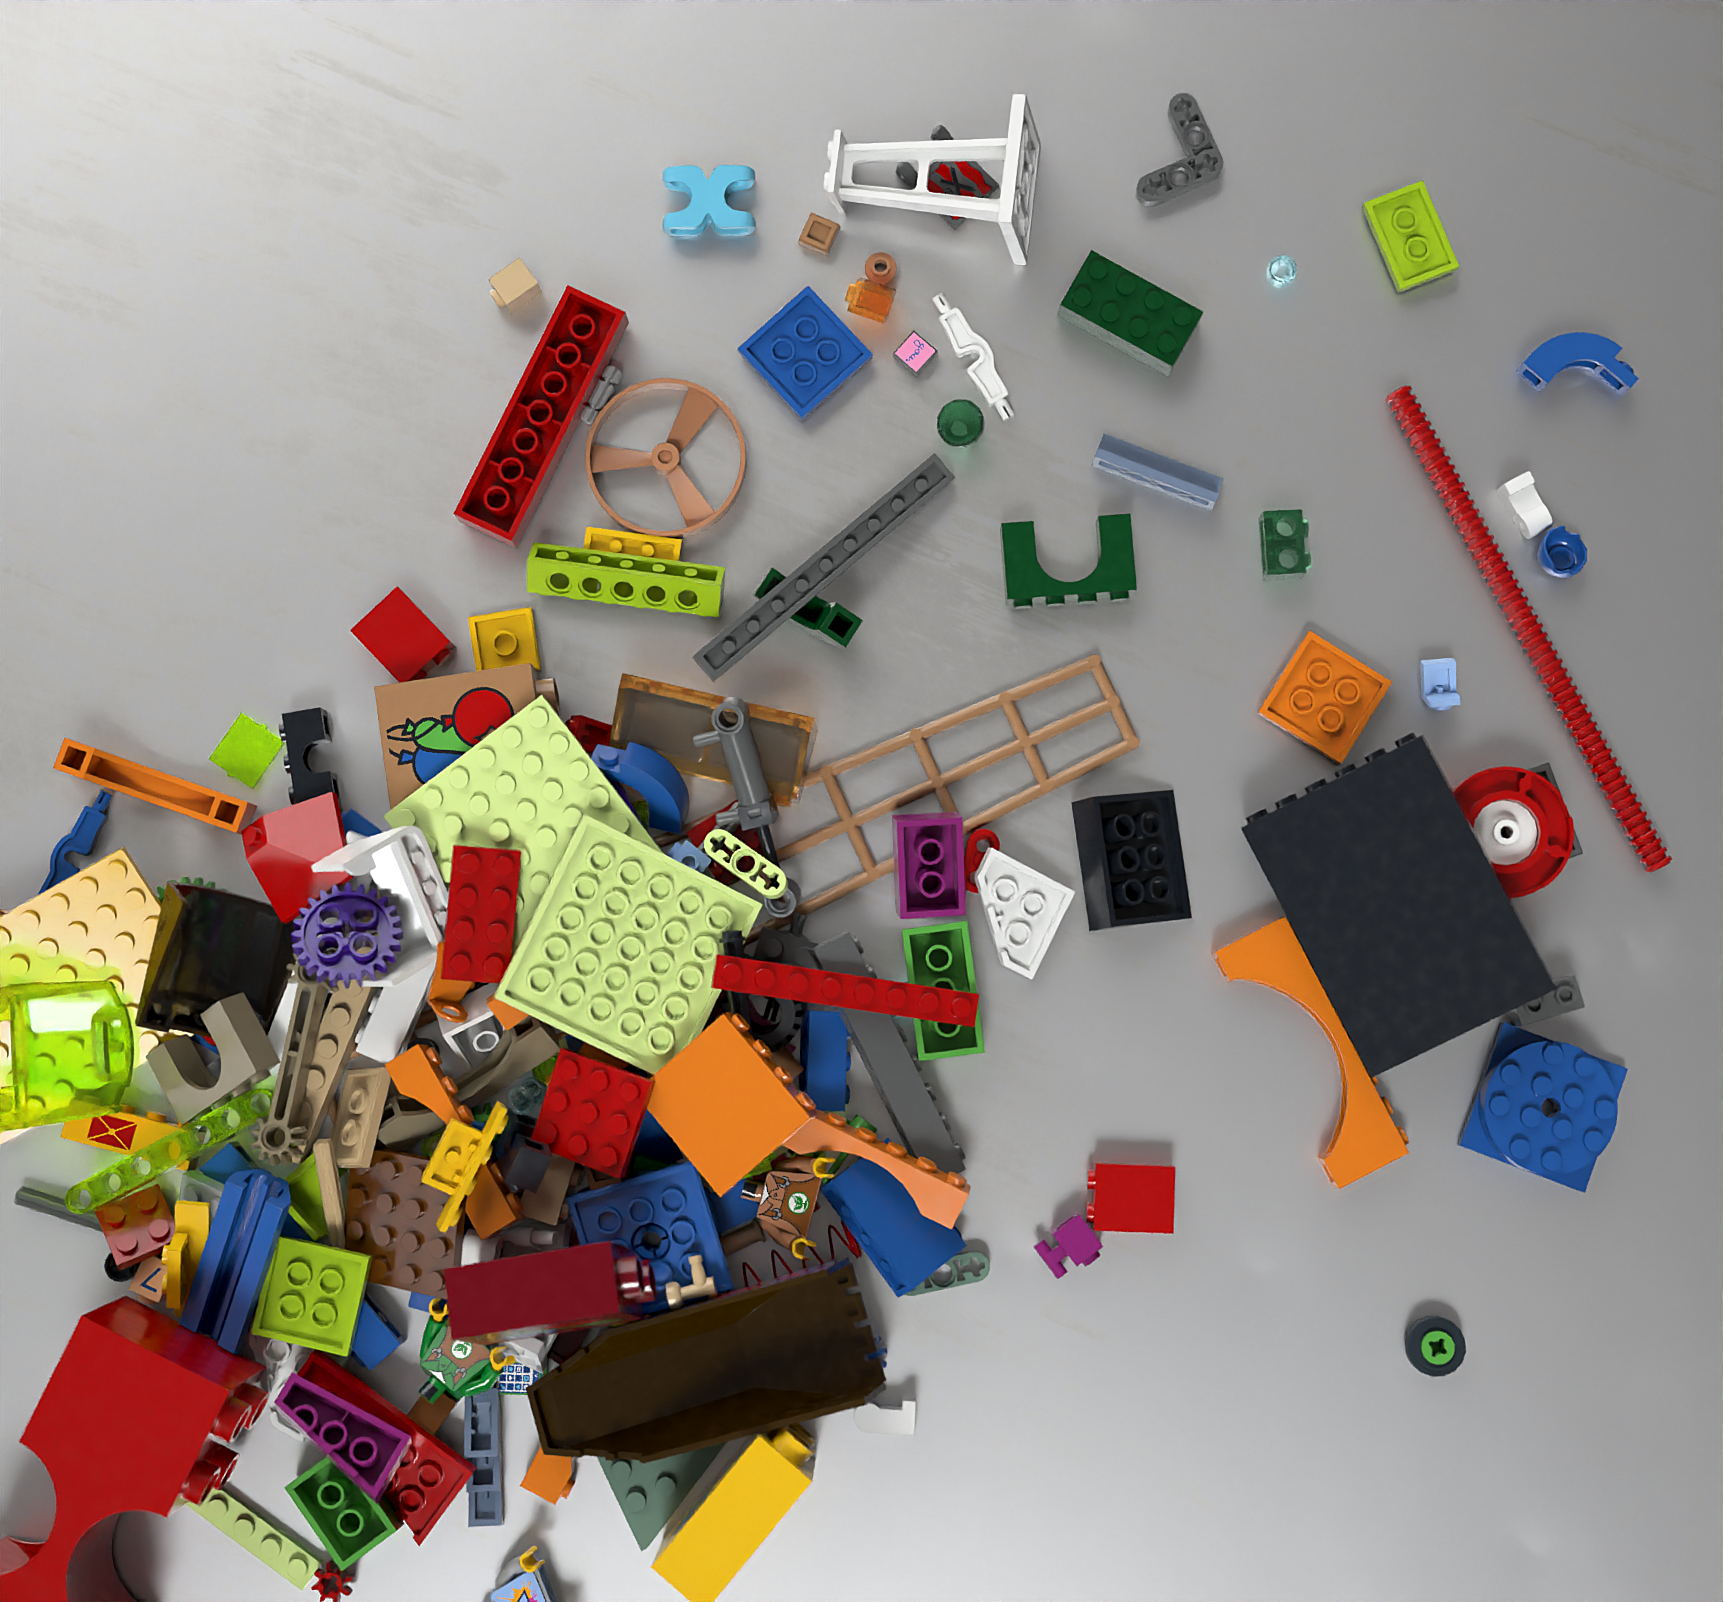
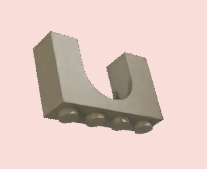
[145,992,281,1125]

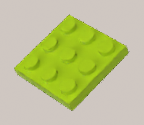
[251,1234,373,1357]

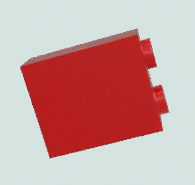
[350,586,456,683]
[1085,1162,1175,1234]

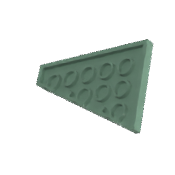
[597,1442,727,1551]

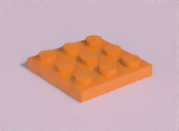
[1257,630,1392,765]

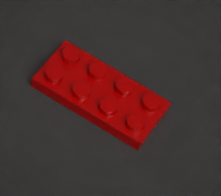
[440,845,521,984]

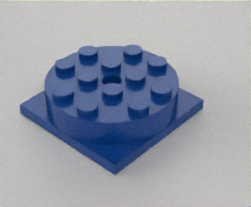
[1458,1022,1628,1193]
[566,1160,735,1326]

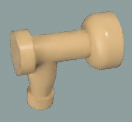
[666,1254,718,1310]

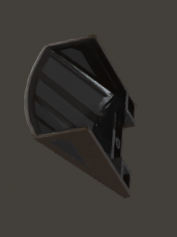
[135,881,297,1038]

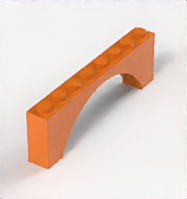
[1211,917,1409,1189]

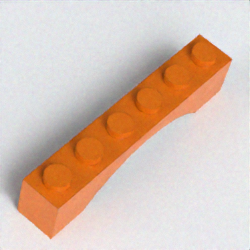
[53,738,257,835]
[384,1044,524,1240]
[782,1103,971,1230]

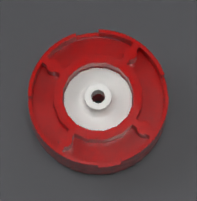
[1453,766,1574,898]

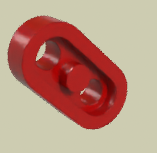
[964,829,1000,894]

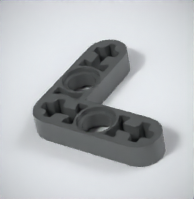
[1135,93,1223,207]

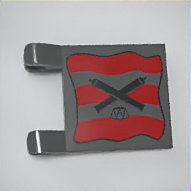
[895,125,1000,230]

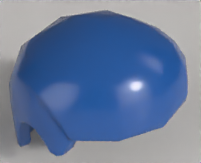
[1537,526,1587,578]

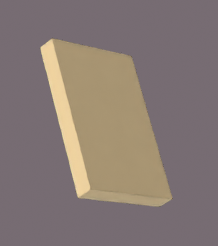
[330,1067,391,1168]

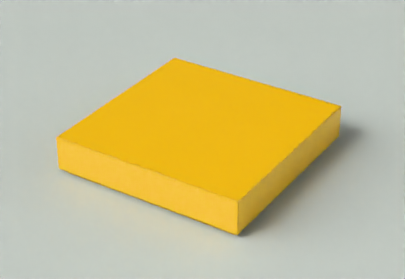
[468,607,542,672]

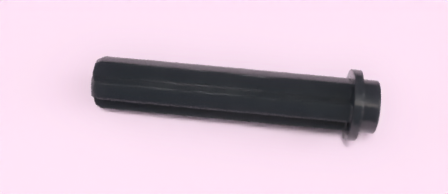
[719,930,752,1035]

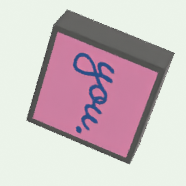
[893,330,938,377]

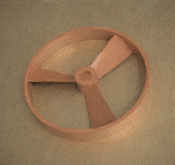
[585,378,747,539]

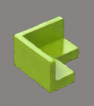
[284,1152,350,1241]

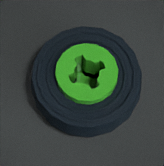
[1405,1316,1466,1377]

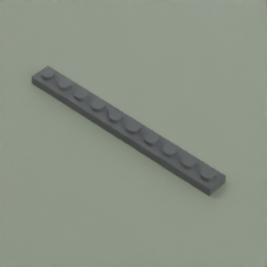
[692,453,956,682]

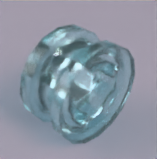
[1266,255,1297,288]

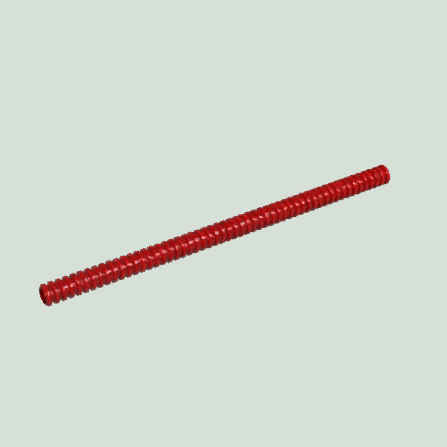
[1385,386,1672,873]

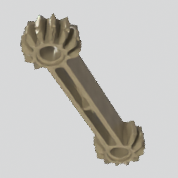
[250,949,339,1166]

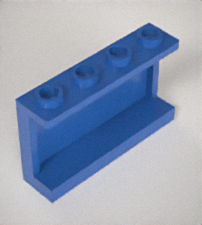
[820,1138,967,1298]

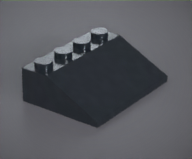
[1071,790,1192,931]

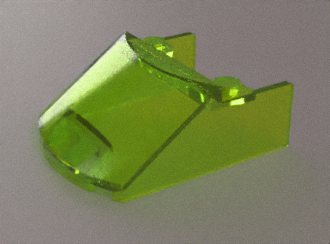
[0,980,134,1133]

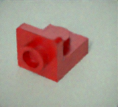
[565,715,617,754]

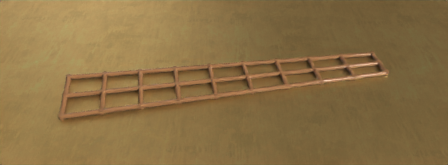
[328,654,1140,1124]

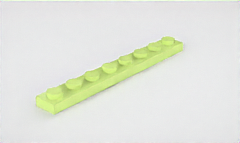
[185,1487,324,1590]

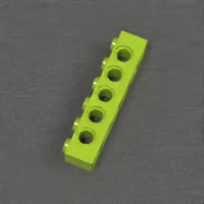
[527,542,725,617]

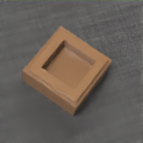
[798,212,840,256]

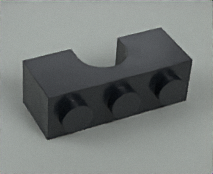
[279,707,342,806]
[493,1109,553,1193]

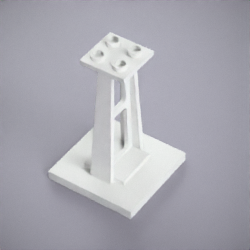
[824,94,1041,265]

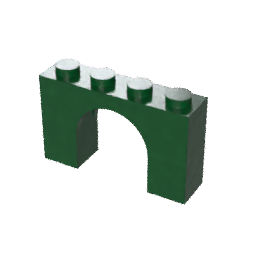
[1000,513,1137,609]

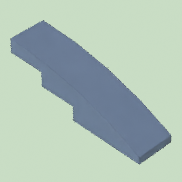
[464,1388,504,1527]

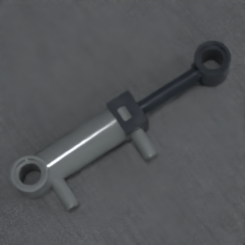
[693,697,801,917]

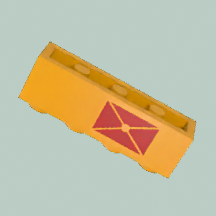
[60,1094,206,1171]

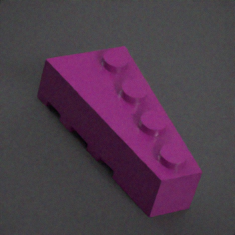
[274,1372,412,1504]

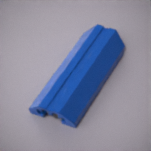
[179,1168,291,1354]

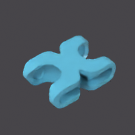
[662,165,756,237]

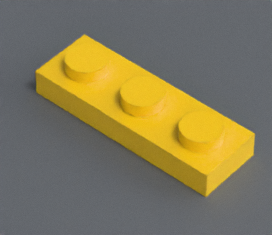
[583,526,683,561]

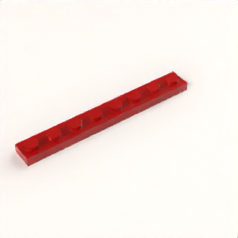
[711,954,979,1027]

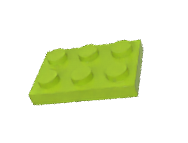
[1362,180,1460,293]

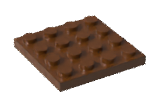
[344,1147,467,1299]

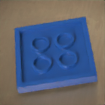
[737,286,873,421]

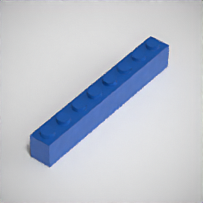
[199,1141,407,1371]

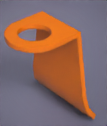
[427,941,472,1023]

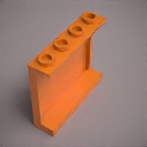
[647,1012,817,1197]

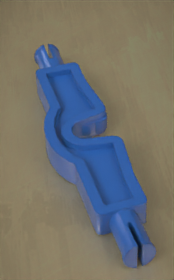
[38,789,113,895]

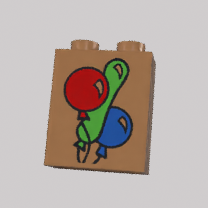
[374,663,561,810]

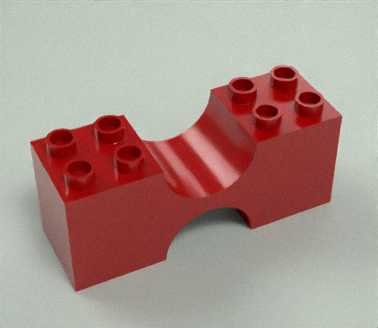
[0,1295,270,1602]

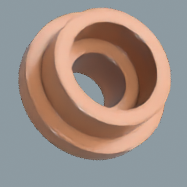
[865,252,897,285]

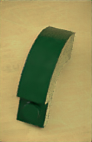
[752,567,863,648]

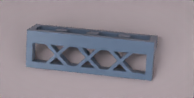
[1091,434,1224,511]

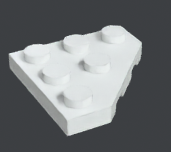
[974,847,1075,979]
[247,1326,352,1443]

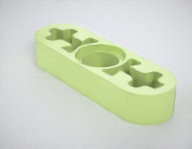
[704,829,788,899]

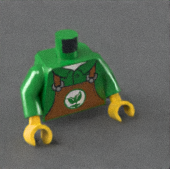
[418,1297,515,1405]

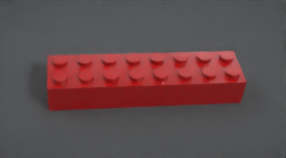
[453,285,629,549]

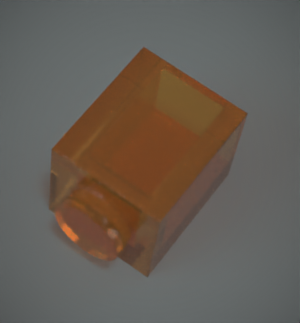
[845,277,897,323]

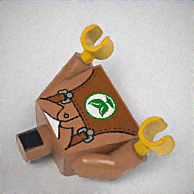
[741,1156,835,1261]

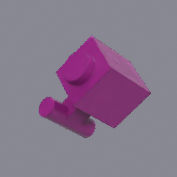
[1033,1212,1103,1279]

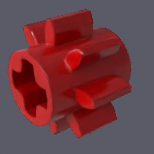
[311,1560,356,1602]

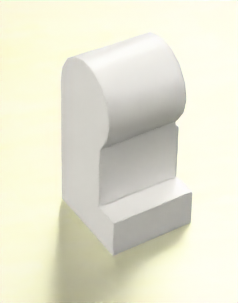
[1496,471,1553,539]
[854,1397,916,1436]

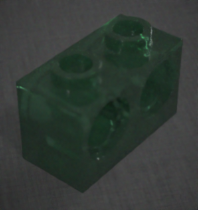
[1258,509,1311,581]

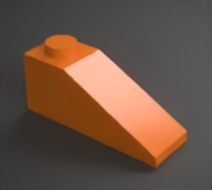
[520,1447,576,1505]

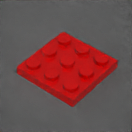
[531,1048,656,1179]

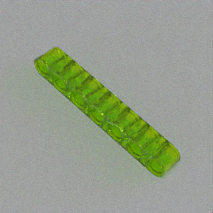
[65,1088,274,1214]

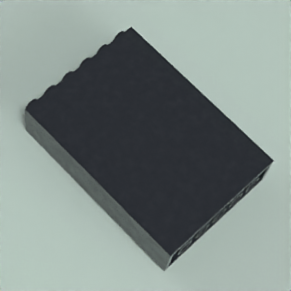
[1241,732,1556,1078]

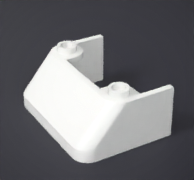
[311,826,448,987]

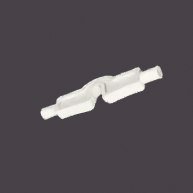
[932,293,1015,422]

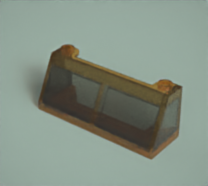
[608,673,818,808]

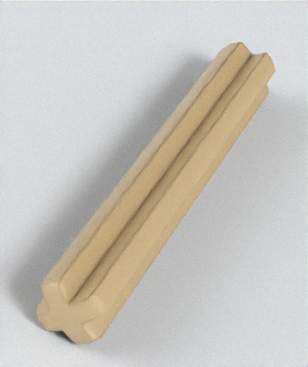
[313,1138,346,1249]

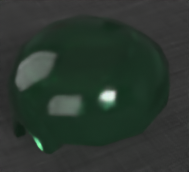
[937,399,985,448]

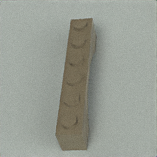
[377,1015,561,1152]

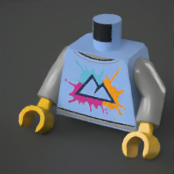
[490,1546,558,1602]

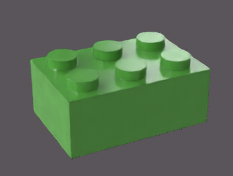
[284,1457,404,1571]

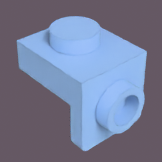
[1421,658,1461,710]
[666,840,711,873]

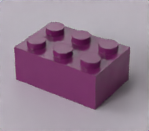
[892,812,966,919]

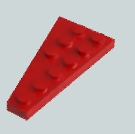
[296,1349,477,1546]

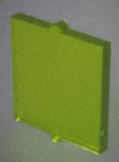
[209,713,286,789]

